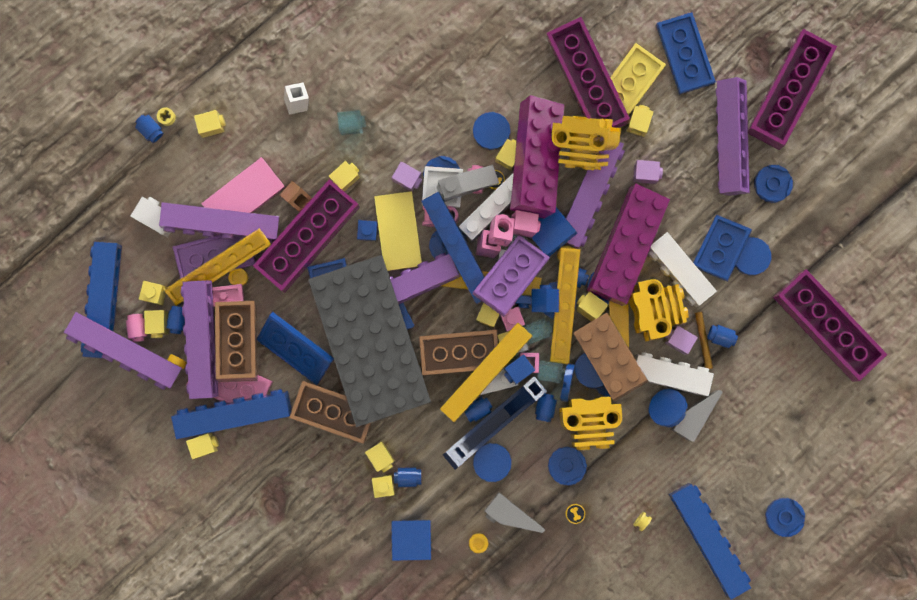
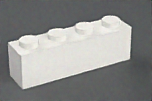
[458,173,514,243]
[648,232,717,307]
[635,352,714,397]

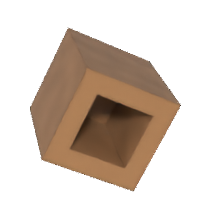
[280,181,312,212]

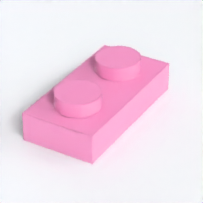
[212,284,244,307]

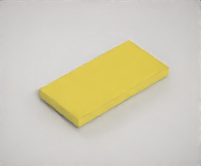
[610,43,666,116]
[374,191,422,271]

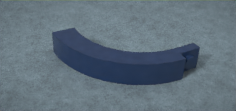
[443,376,547,470]

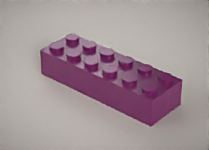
[547,17,630,128]
[748,29,837,150]
[510,95,564,219]
[253,179,360,293]
[587,183,670,306]
[773,269,888,382]

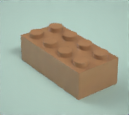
[215,301,258,383]
[573,313,649,401]
[419,330,498,376]
[289,381,372,444]

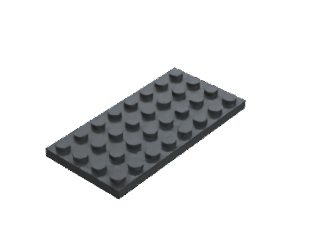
[308,255,431,427]

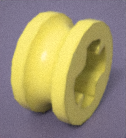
[157,108,176,126]
[633,512,652,531]

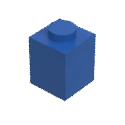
[532,285,559,312]
[504,354,535,385]

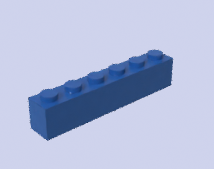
[421,192,485,304]
[81,242,122,359]
[171,389,292,439]
[669,483,751,600]

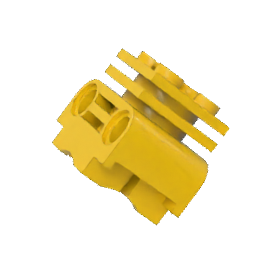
[552,116,621,170]
[629,279,689,342]
[559,397,622,450]

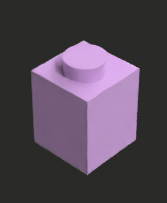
[633,160,663,184]
[392,162,423,192]
[665,326,698,355]

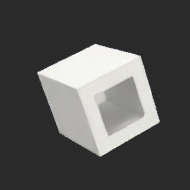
[284,83,309,115]

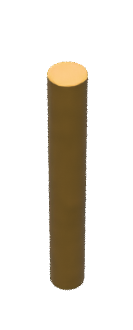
[695,312,713,369]

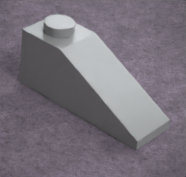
[438,165,499,202]
[671,390,723,442]
[484,492,545,533]

